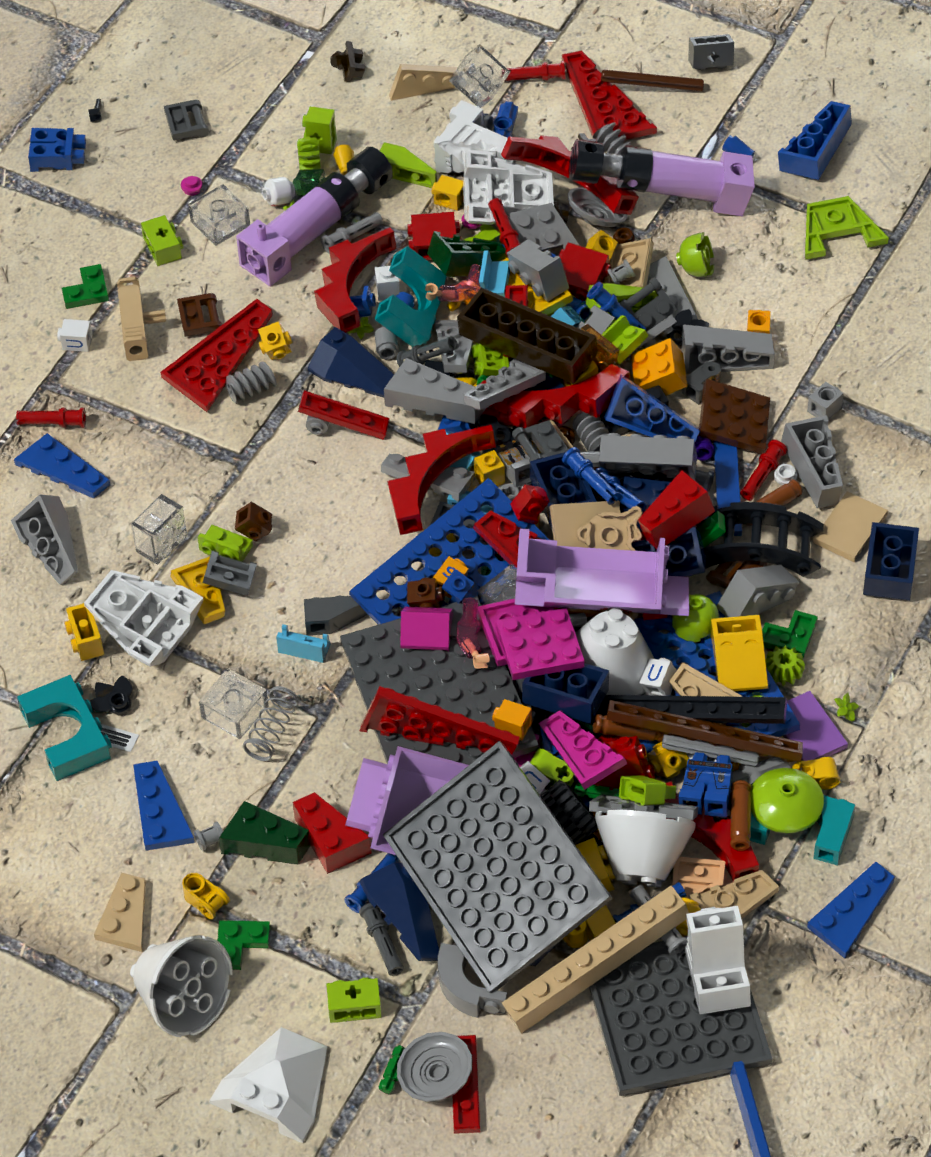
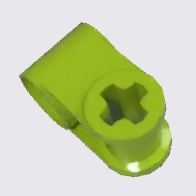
[530,748,574,788]

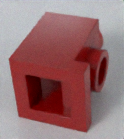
[510,484,550,524]

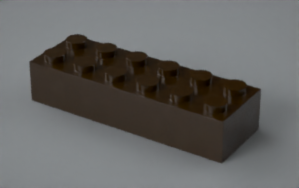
[457,287,598,384]

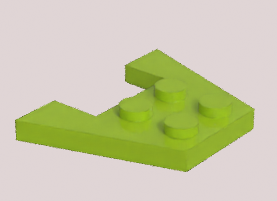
[805,196,889,260]

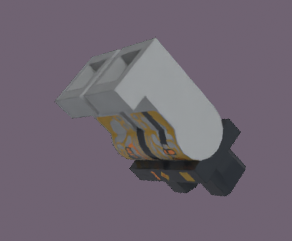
[493,436,542,487]

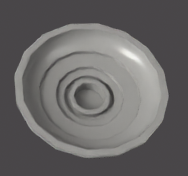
[568,187,628,227]
[397,1032,472,1102]

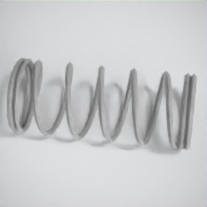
[243,686,299,761]

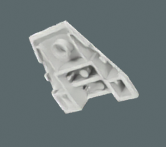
[463,150,554,225]
[84,570,203,667]
[209,1027,327,1143]

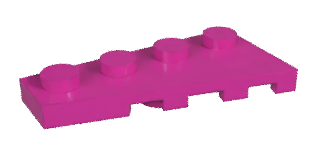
[539,711,627,790]

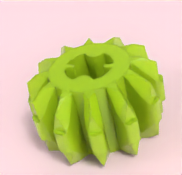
[297,137,321,173]
[765,645,805,687]

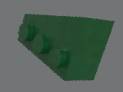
[427,231,507,278]
[219,801,311,865]

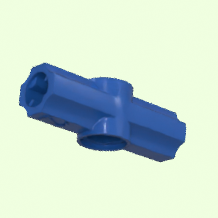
[493,101,518,138]

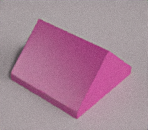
[400,607,453,650]

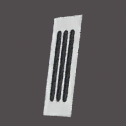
[101,724,139,752]

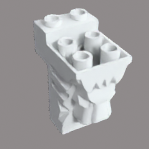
[433,100,516,174]
[684,906,751,1014]

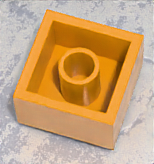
[631,338,687,395]

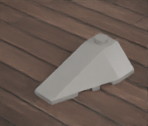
[11,494,78,585]

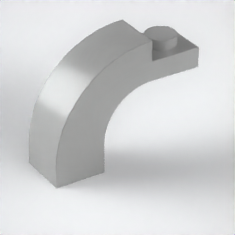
[438,943,507,1018]

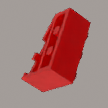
[638,470,715,549]
[293,792,372,874]

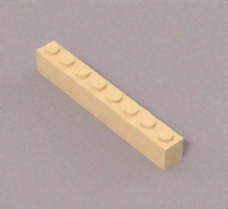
[502,886,689,1034]

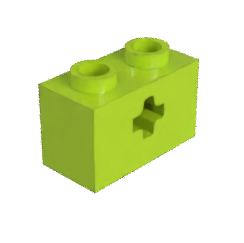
[302,106,337,155]
[141,215,183,266]
[326,977,382,1023]

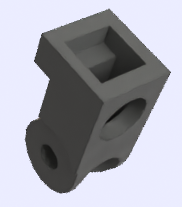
[682,361,721,405]

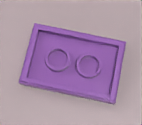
[783,691,848,761]

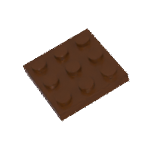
[698,379,770,454]

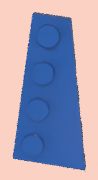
[14,433,110,499]
[133,761,195,851]
[807,862,895,958]

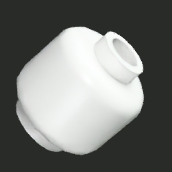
[262,177,295,206]

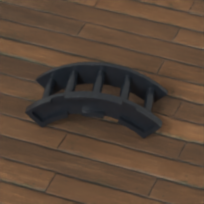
[696,502,824,577]

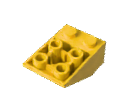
[711,615,768,691]

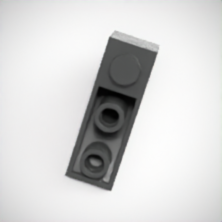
[304,595,368,636]

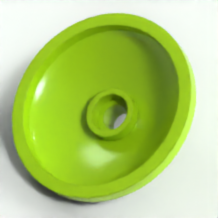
[750,768,824,833]

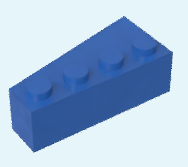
[778,101,852,180]
[605,374,699,441]

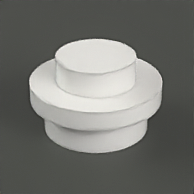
[774,464,797,485]

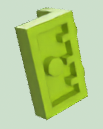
[597,315,648,365]
[471,342,509,377]
[197,525,253,562]

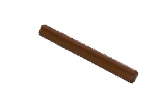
[601,70,704,92]

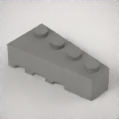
[682,325,775,374]
[384,358,485,424]
[781,415,843,508]
[599,433,697,480]

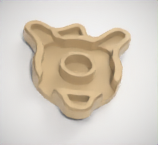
[577,506,642,551]

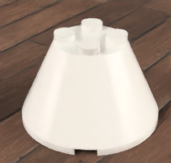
[575,608,654,695]
[595,810,696,888]
[130,935,233,1037]

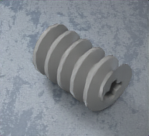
[592,122,631,155]
[226,361,277,403]
[573,412,609,452]

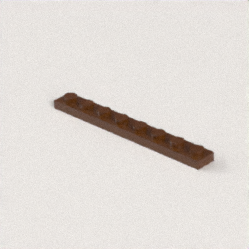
[607,700,803,762]

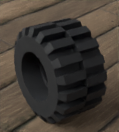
[541,780,598,845]

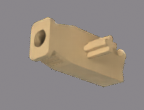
[117,277,166,361]

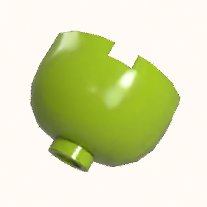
[676,232,714,277]
[672,594,719,642]

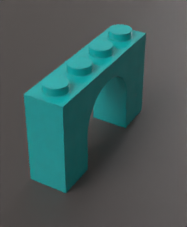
[374,246,446,347]
[17,675,112,781]
[749,790,855,866]

